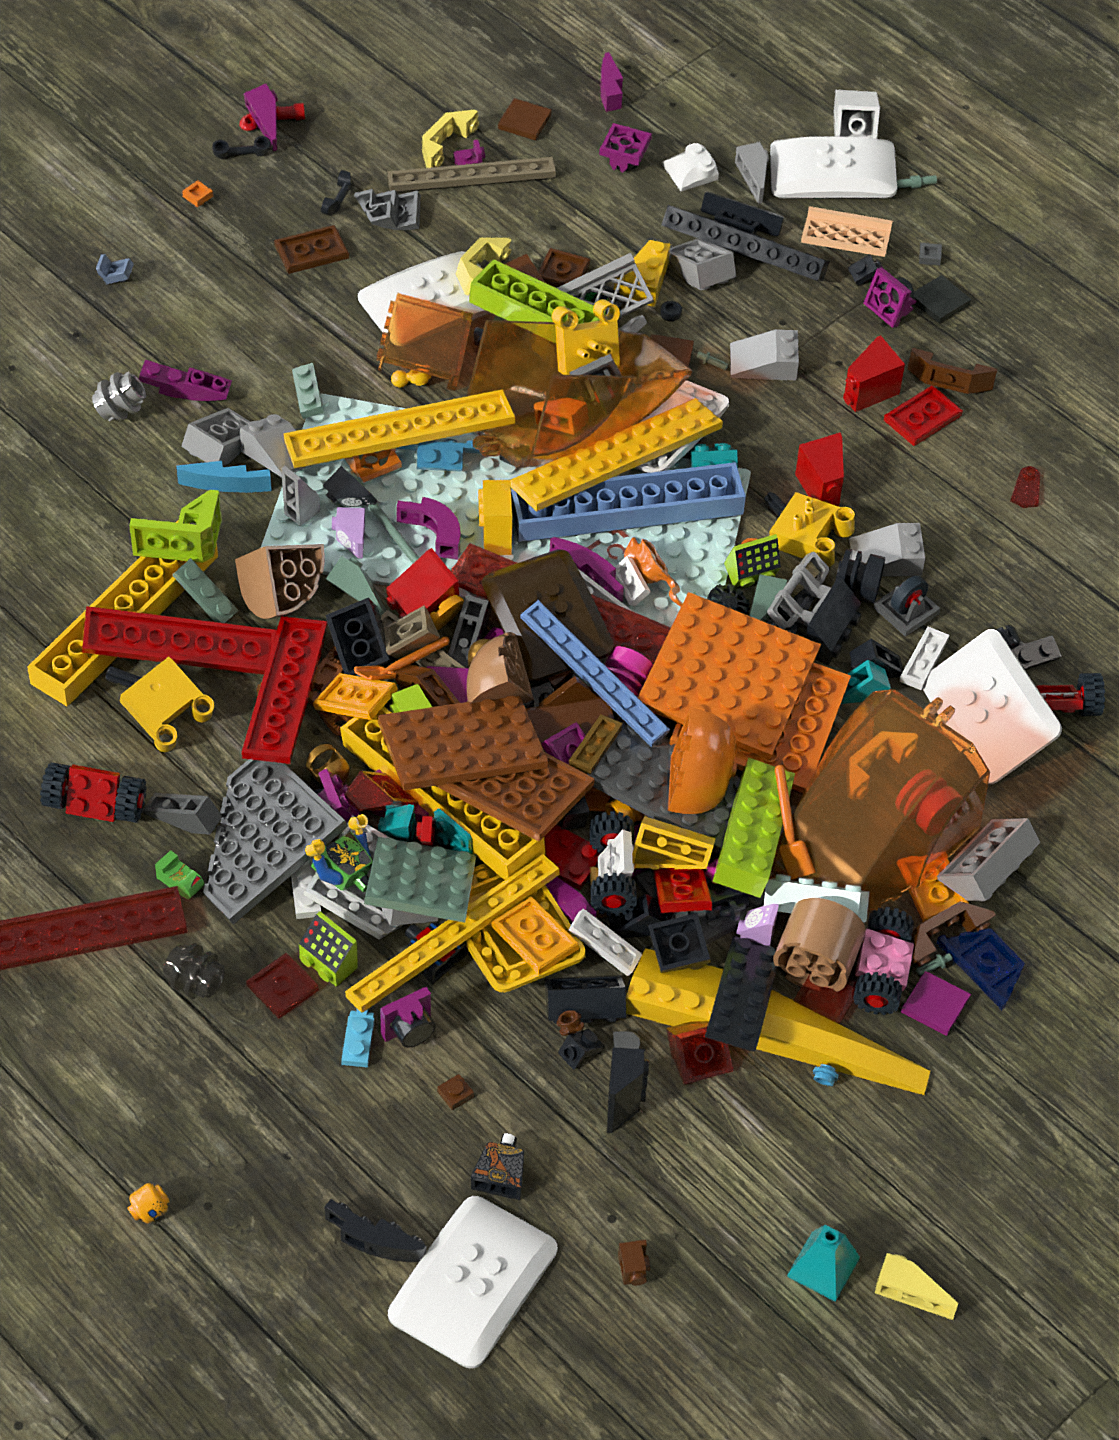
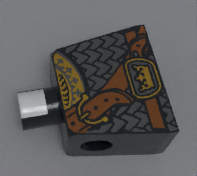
[471,1134,524,1200]

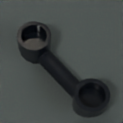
[212,136,271,160]
[321,170,352,216]

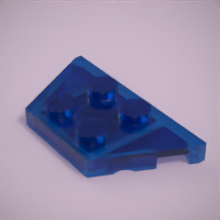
[937,928,1025,1010]

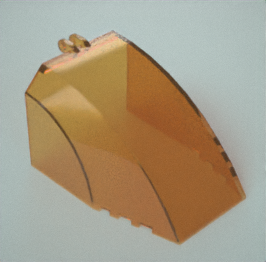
[467,320,693,468]
[769,689,990,913]

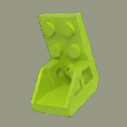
[129,490,222,563]

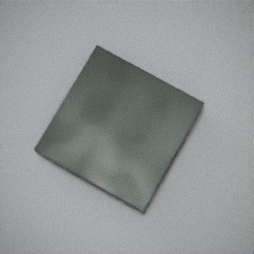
[914,275,971,323]

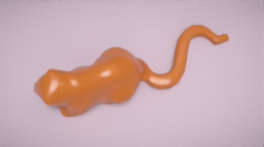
[624,537,683,607]

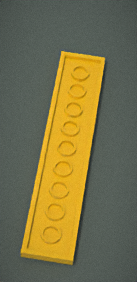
[283,389,515,468]
[510,398,723,511]

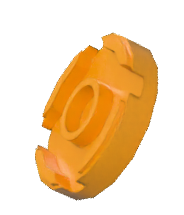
[430,595,464,630]

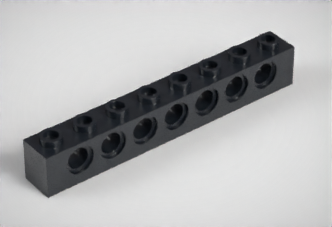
[661,205,830,281]

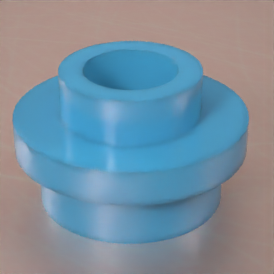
[813,1064,839,1086]

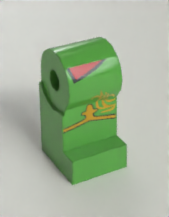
[155,850,204,899]

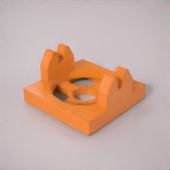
[344,448,402,483]

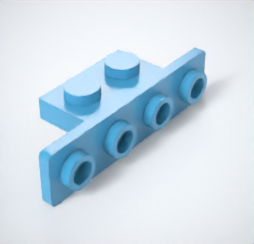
[396,439,485,472]

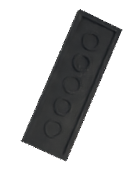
[705,936,778,1052]

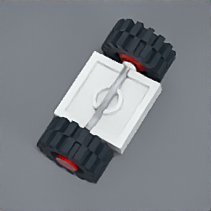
[590,812,637,916]

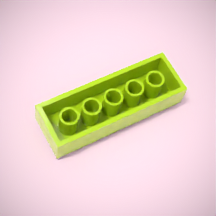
[469,259,606,343]
[712,758,795,898]

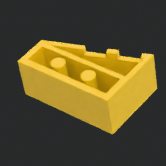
[614,240,671,307]
[478,480,512,555]
[632,816,716,869]

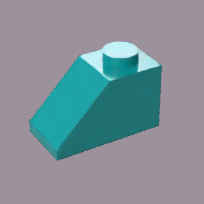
[841,660,891,704]
[378,804,417,842]

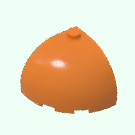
[668,708,737,814]

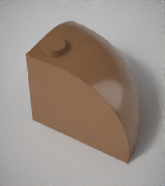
[235,544,325,619]
[466,632,534,704]

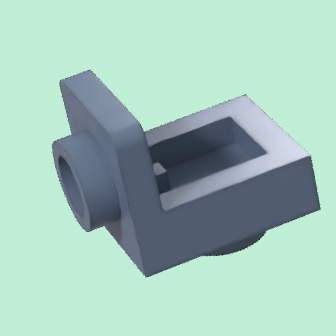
[96,254,134,284]

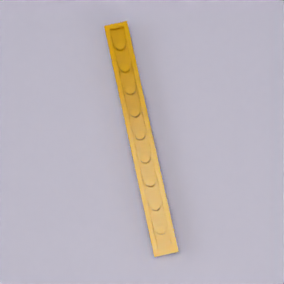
[345,854,560,1013]

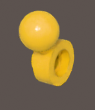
[391,366,432,388]

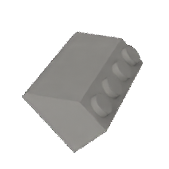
[937,818,1040,902]

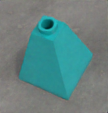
[787,1225,860,1302]

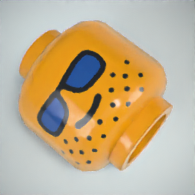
[128,1183,170,1224]

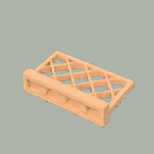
[801,206,893,257]

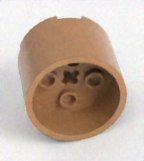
[773,898,866,992]

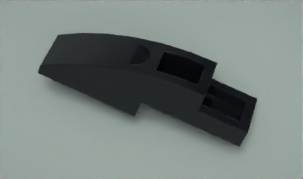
[325,1199,426,1262]

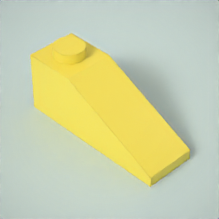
[875,1253,958,1320]

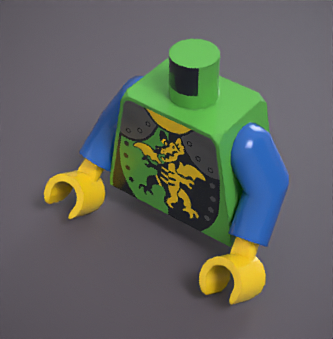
[305,814,373,893]

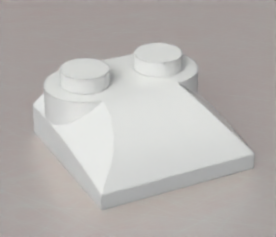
[662,143,719,191]

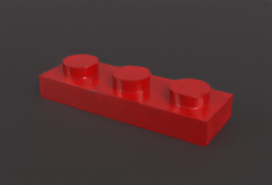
[416,816,435,847]

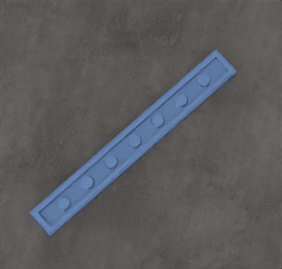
[520,600,669,747]

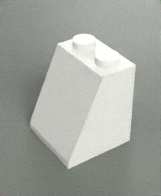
[834,90,880,139]

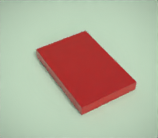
[884,385,963,446]
[653,868,712,913]

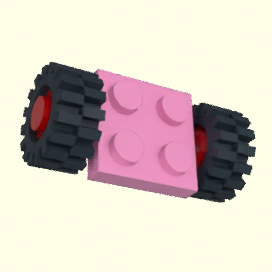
[853,907,914,1015]

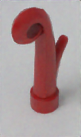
[239,103,305,131]

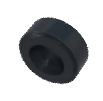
[660,301,682,322]

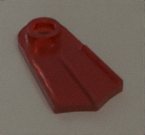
[1010,466,1040,508]

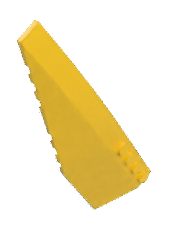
[626,948,930,1095]

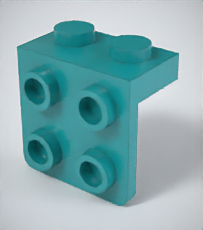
[687,443,738,468]
[434,808,479,862]

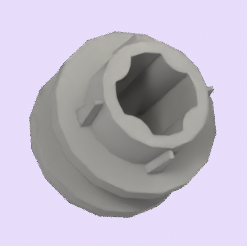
[92,372,146,422]

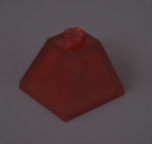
[344,771,419,811]
[666,1021,733,1084]

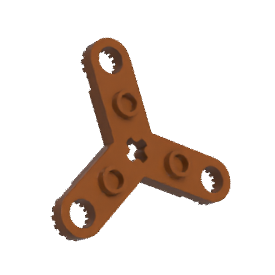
[257,646,353,736]

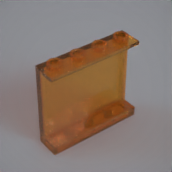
[376,293,473,391]

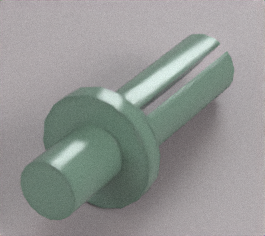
[696,351,728,371]
[916,953,952,976]

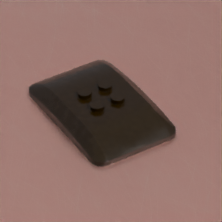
[482,549,614,682]

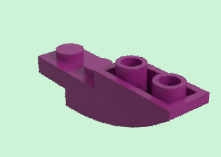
[139,360,232,401]
[549,537,624,602]

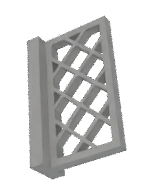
[557,253,654,318]

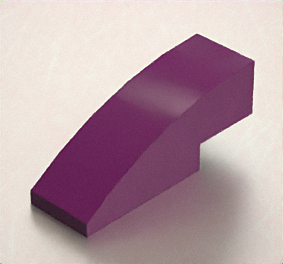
[600,52,623,112]

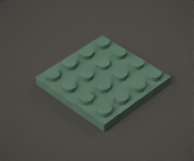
[364,837,476,922]

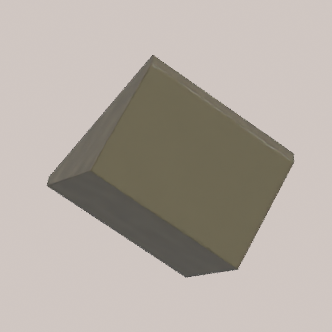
[384,605,440,660]

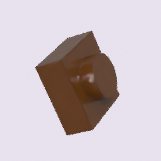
[437,1074,474,1111]

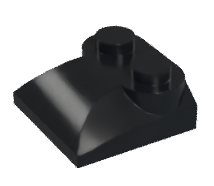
[648,913,711,973]

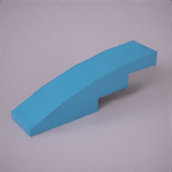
[176,461,271,493]

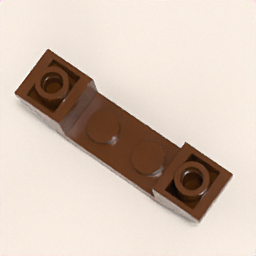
[907,348,997,394]
[394,665,460,707]
[910,901,996,967]

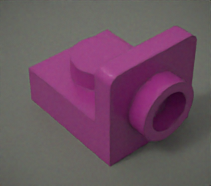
[453,139,485,165]

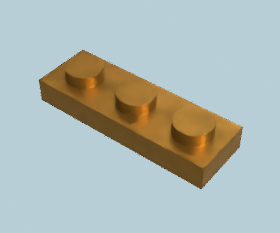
[568,715,623,774]

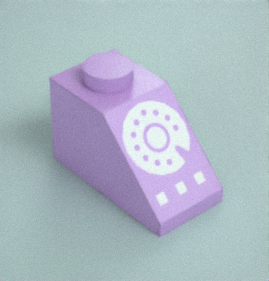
[332,507,365,559]
[736,903,779,946]

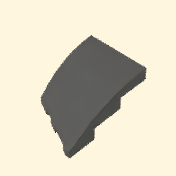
[354,189,421,230]

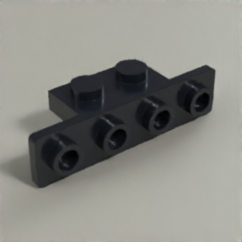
[701,191,784,237]

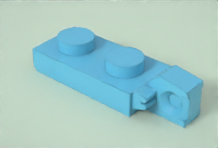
[341,1009,374,1067]

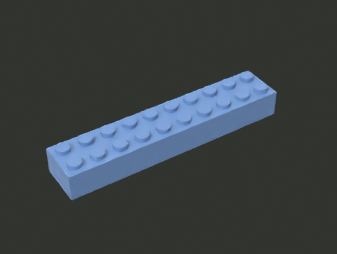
[511,462,746,542]

